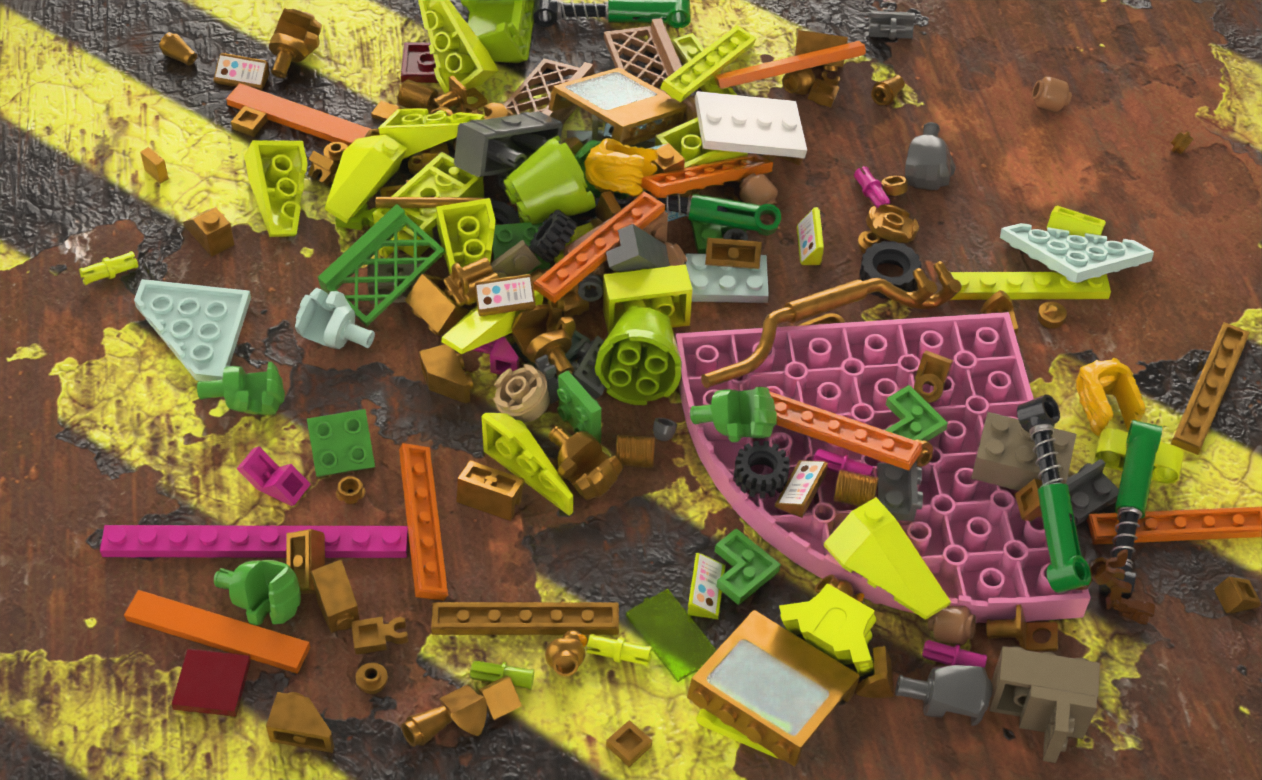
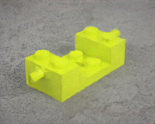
[373,152,484,258]

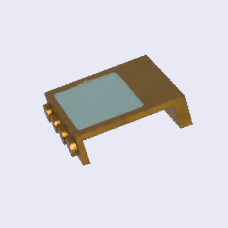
[548,68,688,146]
[687,610,860,767]

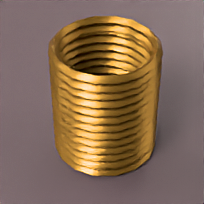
[398,80,439,113]
[616,434,655,468]
[834,469,879,506]

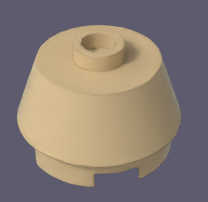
[493,364,550,422]

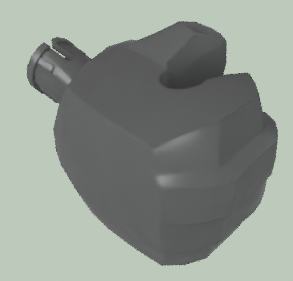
[905,122,956,190]
[895,665,993,726]

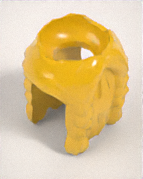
[584,138,658,197]
[1076,358,1146,436]

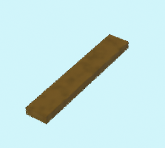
[1171,322,1250,455]
[431,602,619,635]

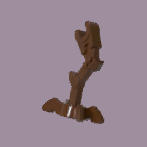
[1074,549,1155,625]

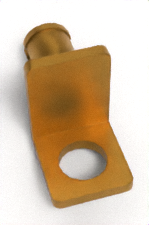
[431,75,488,110]
[986,604,1058,652]

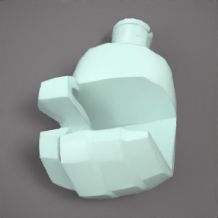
[295,288,375,349]

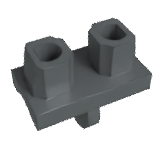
[868,11,915,40]

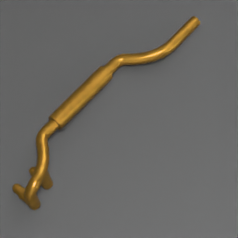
[701,261,962,388]

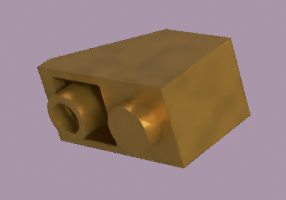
[419,344,474,403]

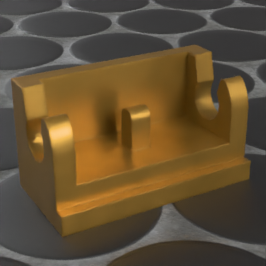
[456,460,525,521]

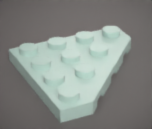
[1000,223,1154,283]
[134,279,251,381]

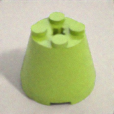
[503,135,596,225]
[595,306,682,405]

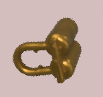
[443,257,500,306]

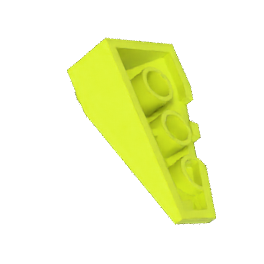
[418,0,499,93]
[378,108,485,159]
[324,134,407,224]
[244,140,308,237]
[436,198,496,274]
[441,290,544,354]
[481,413,573,516]
[824,497,951,620]

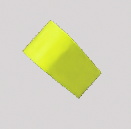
[1095,428,1184,484]

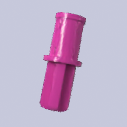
[854,166,890,208]
[813,449,874,476]
[922,640,987,668]

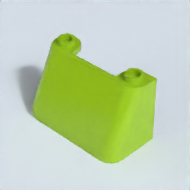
[460,0,534,63]

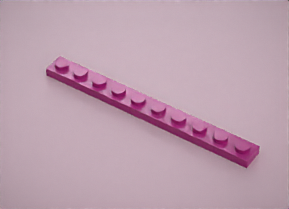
[100,525,408,558]

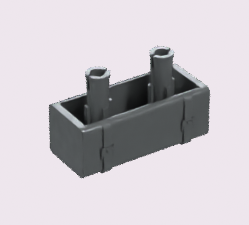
[454,111,563,177]

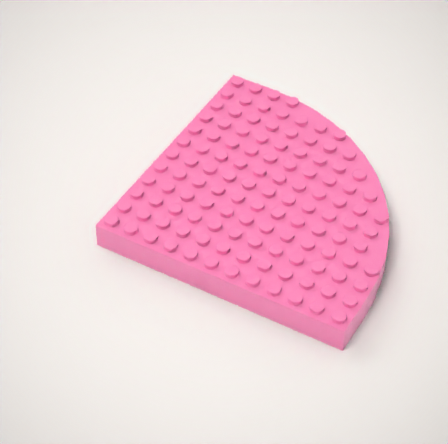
[675,312,1091,623]

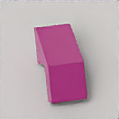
[473,336,519,375]
[237,446,311,506]

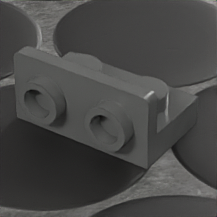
[571,336,606,399]
[1066,459,1119,526]
[876,461,923,521]

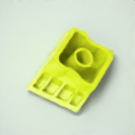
[779,583,876,676]

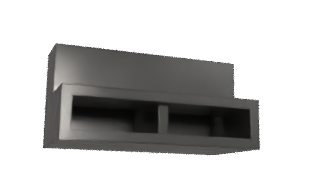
[606,224,670,272]

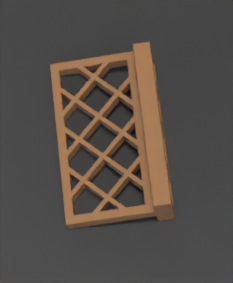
[604,18,682,103]
[503,59,595,124]

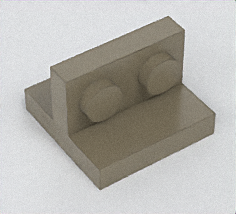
[1019,685,1097,763]

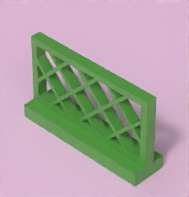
[318,204,445,326]

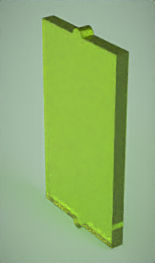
[626,589,717,682]

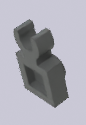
[535,355,559,404]

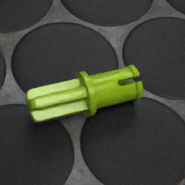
[470,661,535,690]

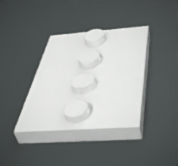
[695,91,807,158]

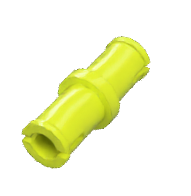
[79,251,138,285]
[587,634,653,667]

